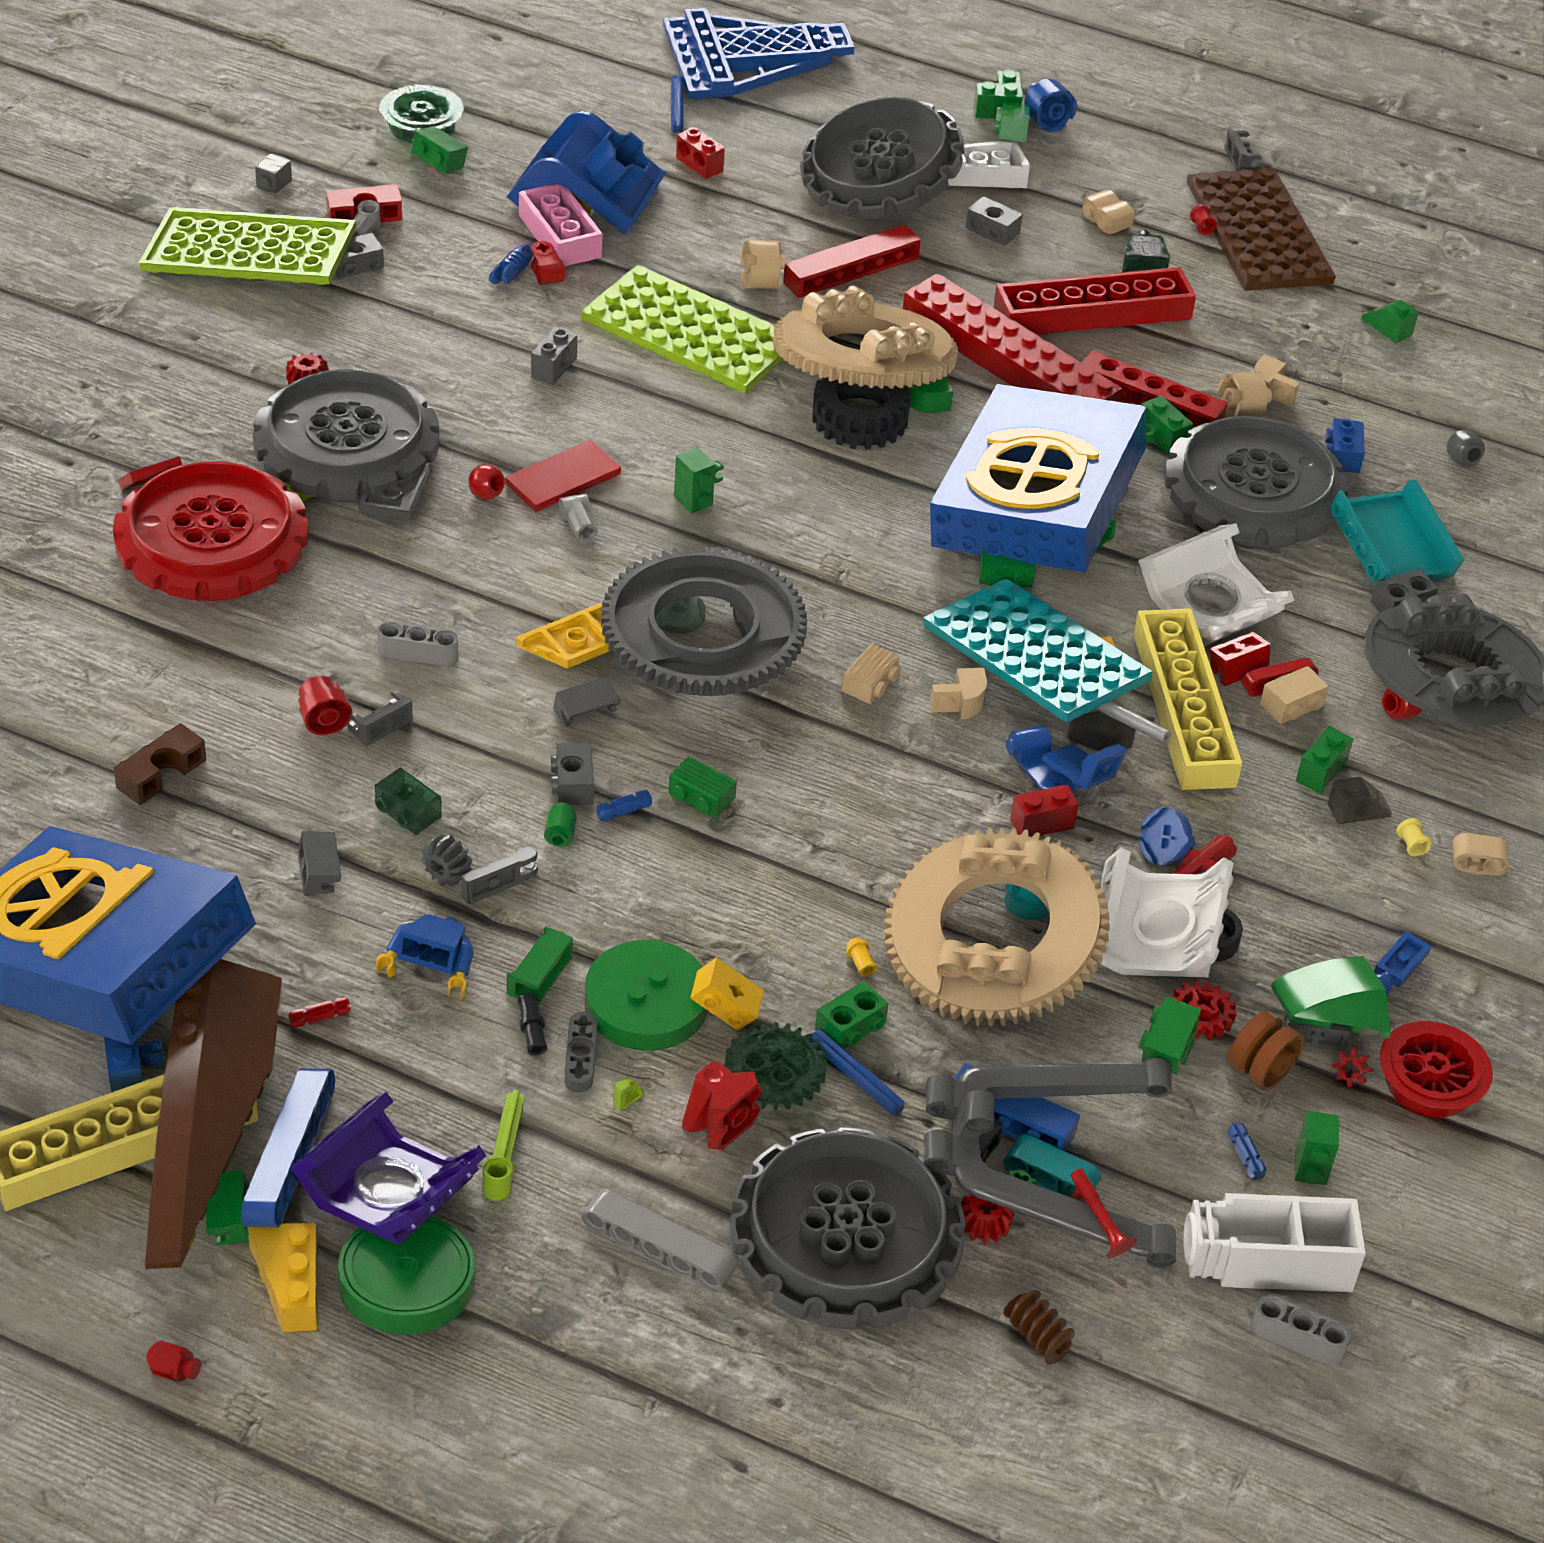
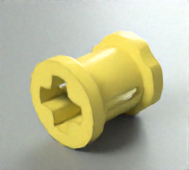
[1396,818,1432,857]

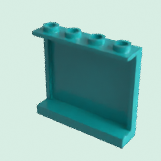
[1329,479,1465,587]

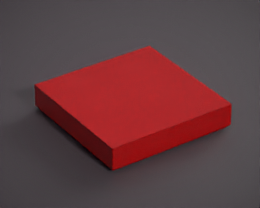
[118,456,183,490]

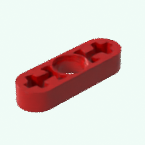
[1241,658,1319,697]

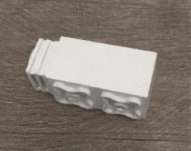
[1183,1193,1366,1292]

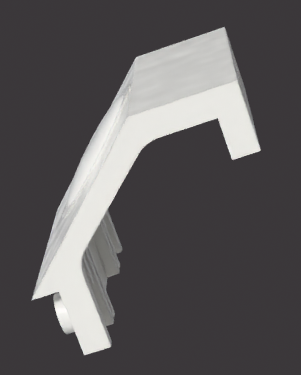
[1099,847,1234,978]

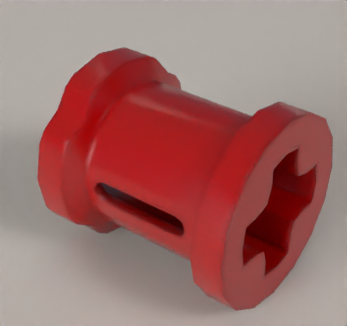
[1189,204,1217,235]

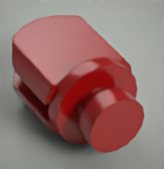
[146,1341,201,1382]

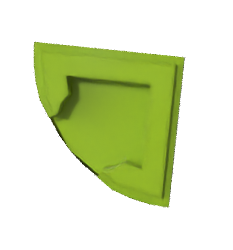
[613,1079,644,1111]

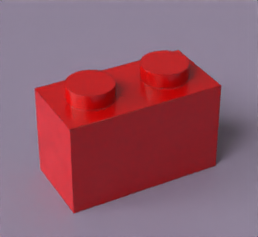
[1010,784,1079,837]

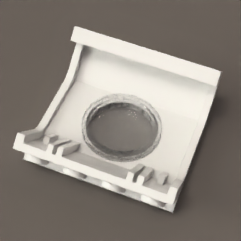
[1138,523,1294,646]

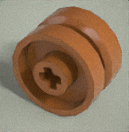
[1226,1010,1305,1091]

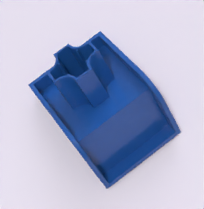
[506,111,666,234]

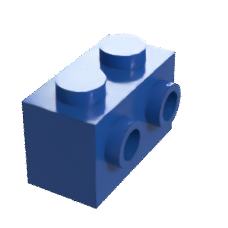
[1325,418,1365,473]

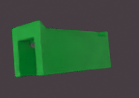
[506,926,573,1005]

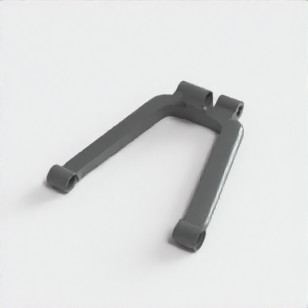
[924,1058,1176,1267]

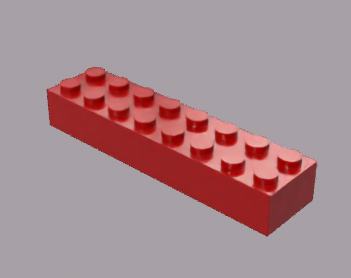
[993,267,1196,335]

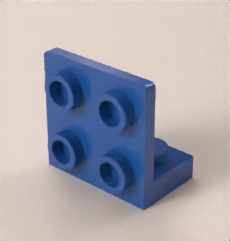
[1042,743,1128,790]

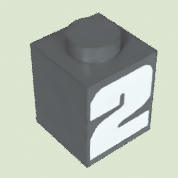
[255,153,292,194]

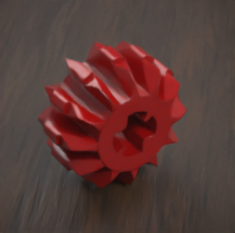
[286,352,329,385]
[961,1194,1014,1245]

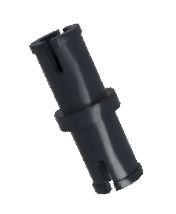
[517,993,548,1056]

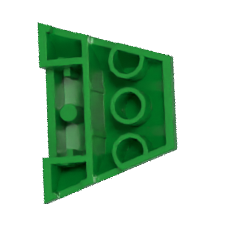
[1271,956,1391,1038]

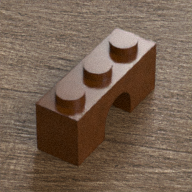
[114,723,206,805]

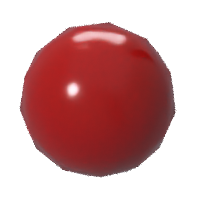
[468,463,505,501]

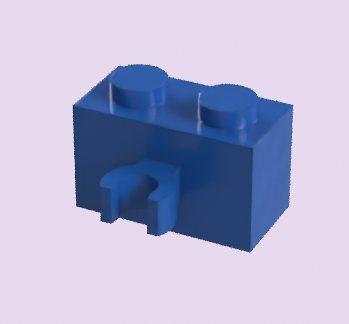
[104,1036,164,1093]

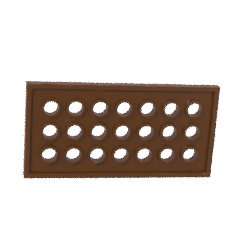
[1187,167,1336,291]

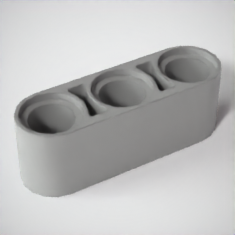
[378,621,458,667]
[1251,1295,1351,1365]

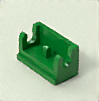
[206,1169,250,1245]

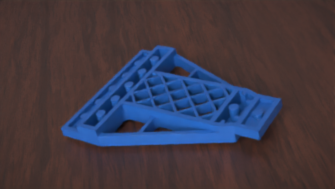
[663,8,854,99]

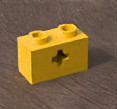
[690,957,764,1031]

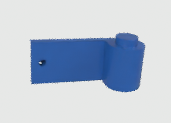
[1006,725,1077,791]

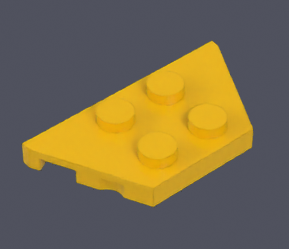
[516,602,609,669]

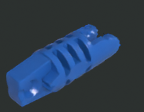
[489,244,533,284]

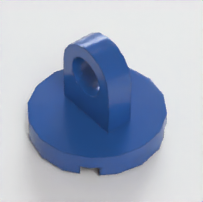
[1139,808,1196,866]

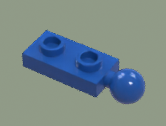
[1374,931,1431,995]

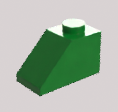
[1361,300,1419,343]

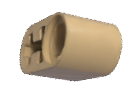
[1452,833,1509,876]

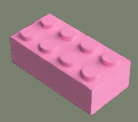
[519,184,602,267]

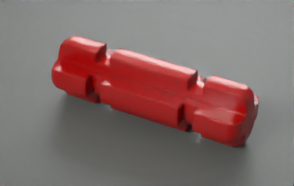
[288,996,351,1028]

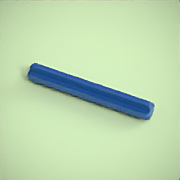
[671,75,683,133]
[809,1029,905,1116]

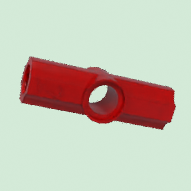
[1172,834,1237,875]

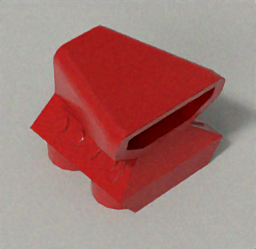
[682,1061,762,1150]

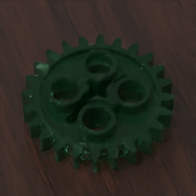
[724,1021,827,1111]

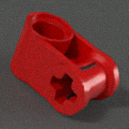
[531,241,565,285]

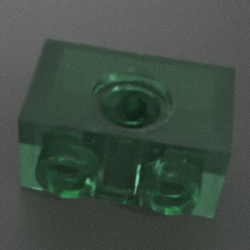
[375,767,442,835]

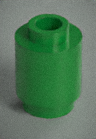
[544,802,577,847]

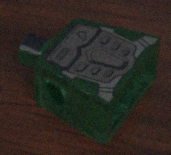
[1121,230,1170,273]

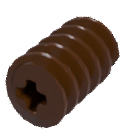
[1003,1290,1075,1365]

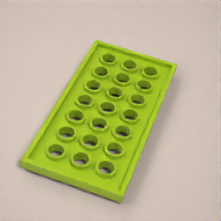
[139,207,357,285]
[581,265,783,394]

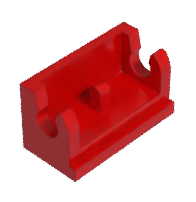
[1209,632,1270,686]

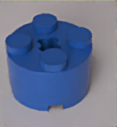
[1024,79,1077,132]

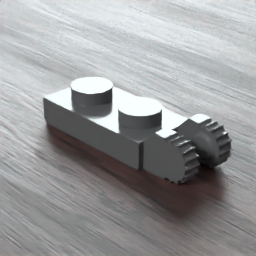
[461,846,538,904]

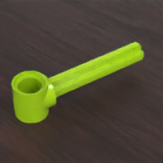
[482,1090,525,1201]

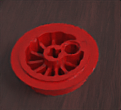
[1379,1021,1493,1118]

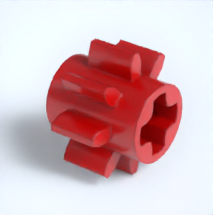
[1332,1048,1374,1088]

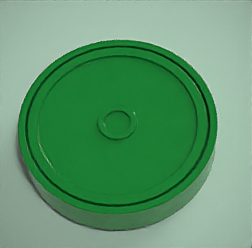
[585,940,708,1051]
[338,1216,475,1334]

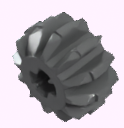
[420,834,473,886]

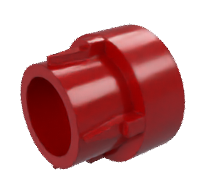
[298,676,352,735]

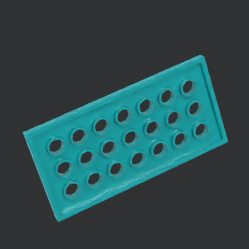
[923,578,1152,723]

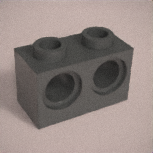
[1371,569,1438,613]

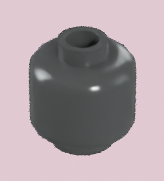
[1447,429,1485,467]

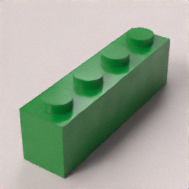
[995,102,1029,142]

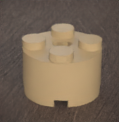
[740,239,785,289]
[1217,372,1272,418]

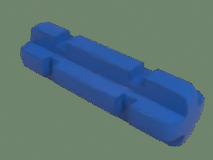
[596,790,652,821]
[1227,1123,1267,1180]

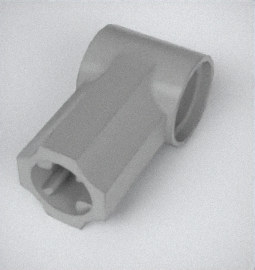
[353,200,381,237]
[559,494,598,542]

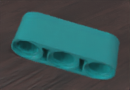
[1003,1134,1101,1203]

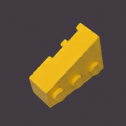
[248,1222,318,1332]

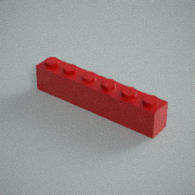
[783,224,921,298]

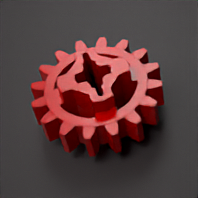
[1171,980,1237,1040]

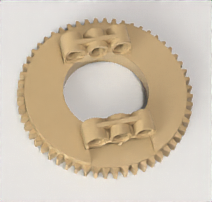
[773,286,958,389]
[884,828,1110,1027]

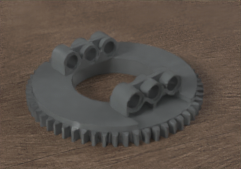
[601,546,807,696]

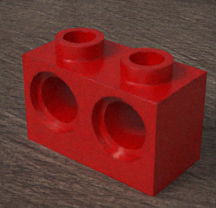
[676,127,725,179]

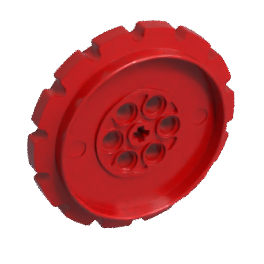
[113,461,309,601]

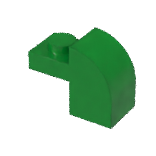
[909,376,953,413]

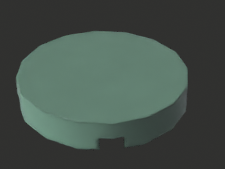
[656,596,706,634]

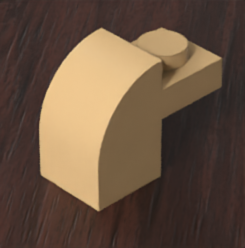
[1254,354,1300,407]
[930,668,987,720]

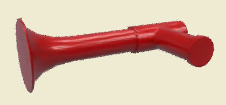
[1070,1168,1137,1258]

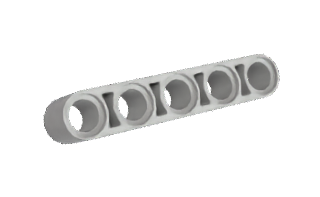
[581,1189,738,1292]

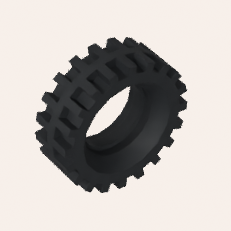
[812,377,911,450]

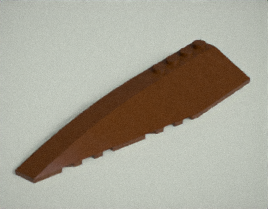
[145,959,282,1269]

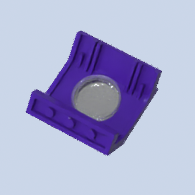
[290,1091,487,1245]

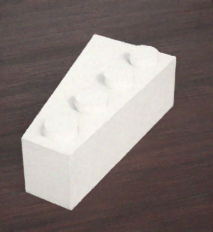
[948,140,1030,188]

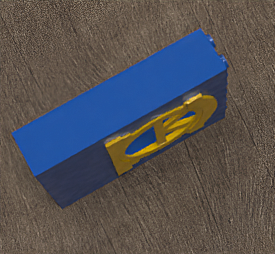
[0,826,256,1045]

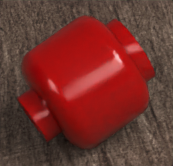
[1382,688,1422,720]

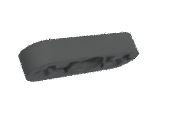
[564,1012,597,1093]

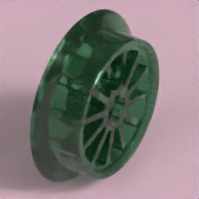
[379,85,464,143]

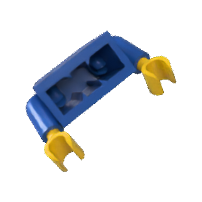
[376,914,474,999]

